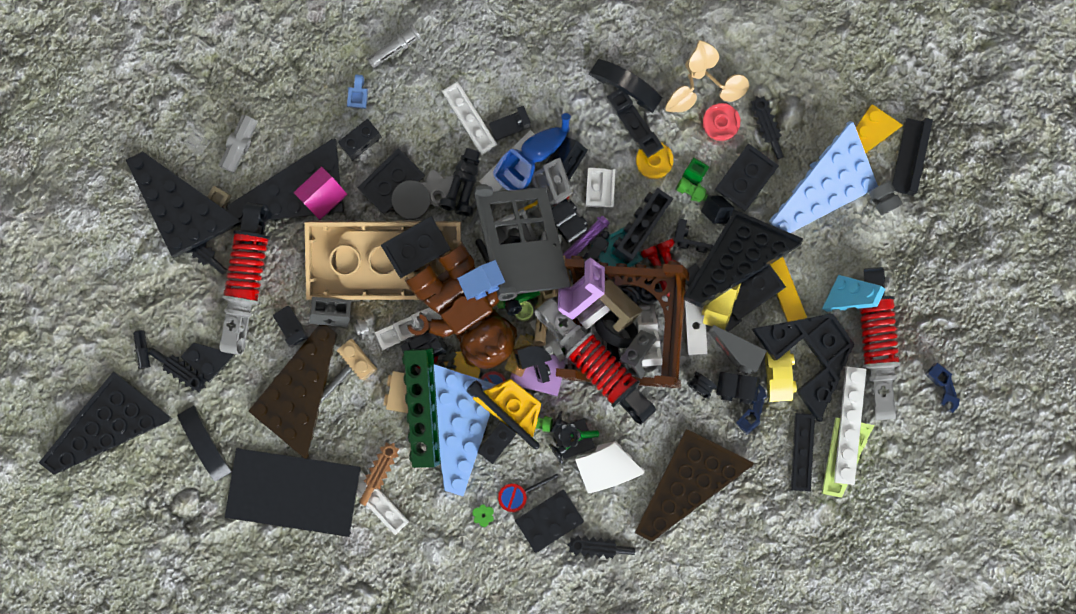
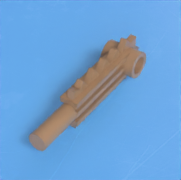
[359,442,399,506]

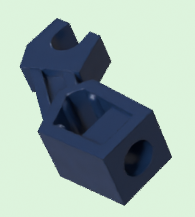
[925,363,960,413]
[736,384,767,435]

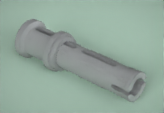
[367,25,421,68]

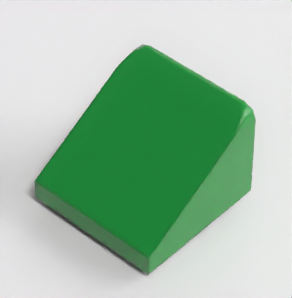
[682,157,709,186]

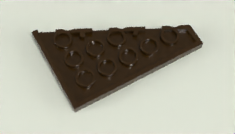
[248,325,338,459]
[634,429,754,542]

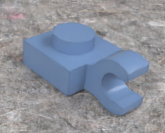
[347,75,368,109]

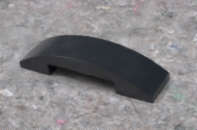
[588,59,663,113]
[607,89,664,158]
[177,405,232,482]

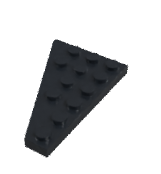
[227,139,344,223]
[126,151,241,258]
[684,210,803,308]
[39,371,173,475]

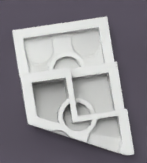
[575,441,645,493]

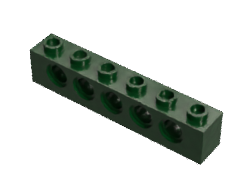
[402,348,441,468]

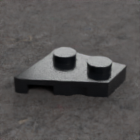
[181,342,235,383]

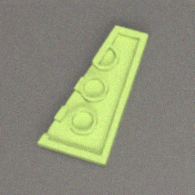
[821,418,875,498]

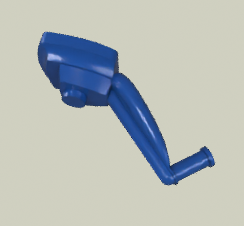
[493,113,571,191]

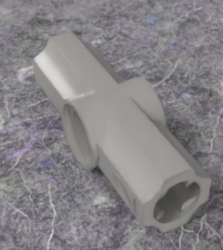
[218,114,258,173]

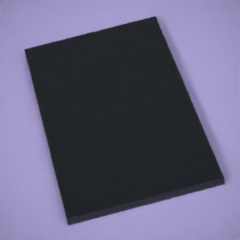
[225,448,361,537]

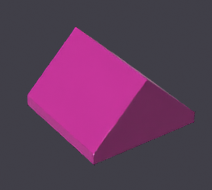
[293,167,348,220]

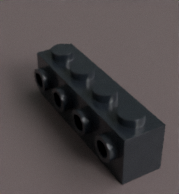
[612,188,673,264]

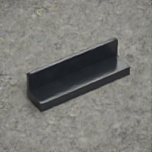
[892,118,933,196]

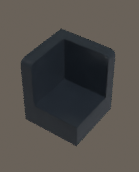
[701,195,734,224]

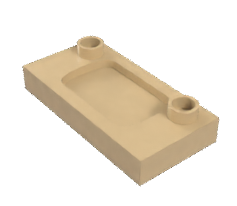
[305,221,462,300]

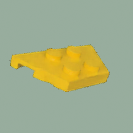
[473,378,541,437]

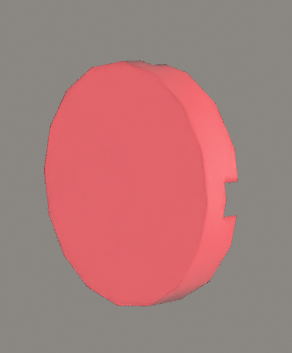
[702,103,740,141]

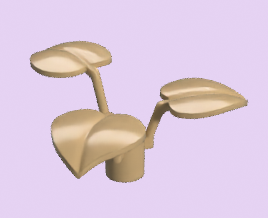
[665,40,750,112]

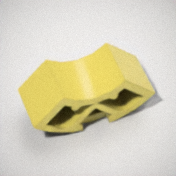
[701,283,741,330]
[765,349,797,402]

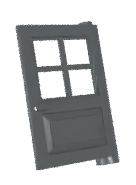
[474,184,571,301]

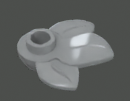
[419,169,453,207]

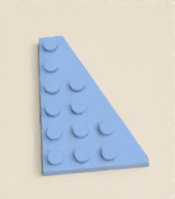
[769,121,878,233]
[434,364,496,496]

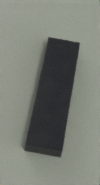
[790,413,815,492]

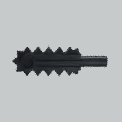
[750,96,784,160]
[186,242,228,275]
[149,348,207,393]
[566,535,635,559]

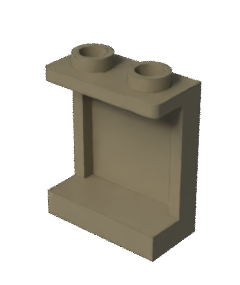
[598,279,643,332]

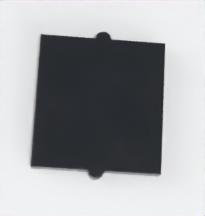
[554,418,595,460]

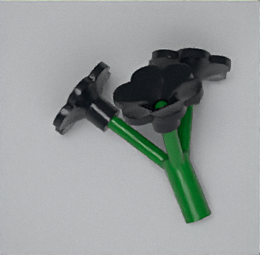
[549,411,599,464]

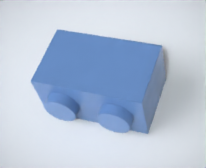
[457,260,505,300]

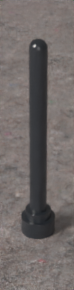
[475,239,522,316]
[466,380,540,450]

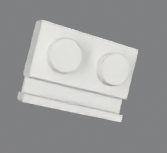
[586,168,615,208]
[576,299,610,329]

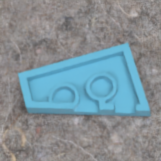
[822,275,885,312]

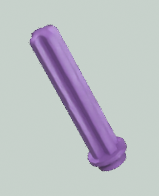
[563,216,610,259]

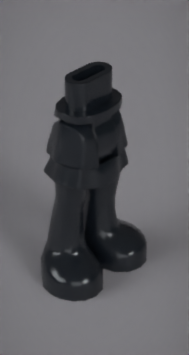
[439,148,480,217]

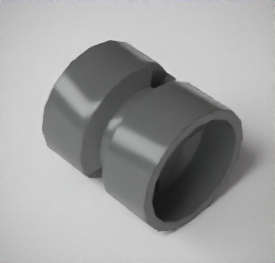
[868,181,903,216]

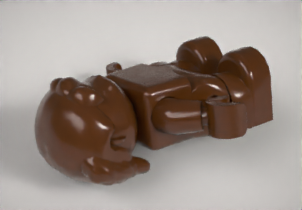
[405,241,517,369]

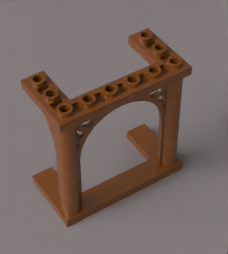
[556,256,689,389]

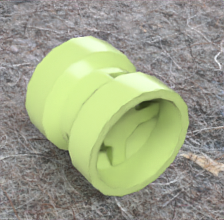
[515,301,533,322]

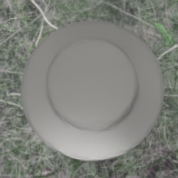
[354,319,369,338]

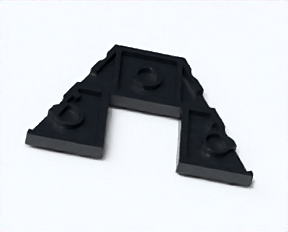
[752,314,855,422]

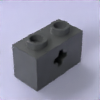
[309,297,351,327]

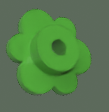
[472,504,494,527]

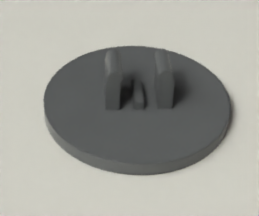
[392,180,430,219]

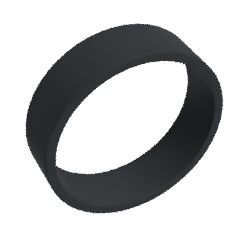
[595,310,638,348]

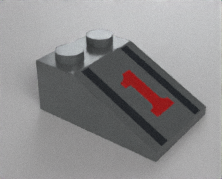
[708,325,767,375]

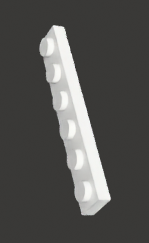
[834,367,866,485]

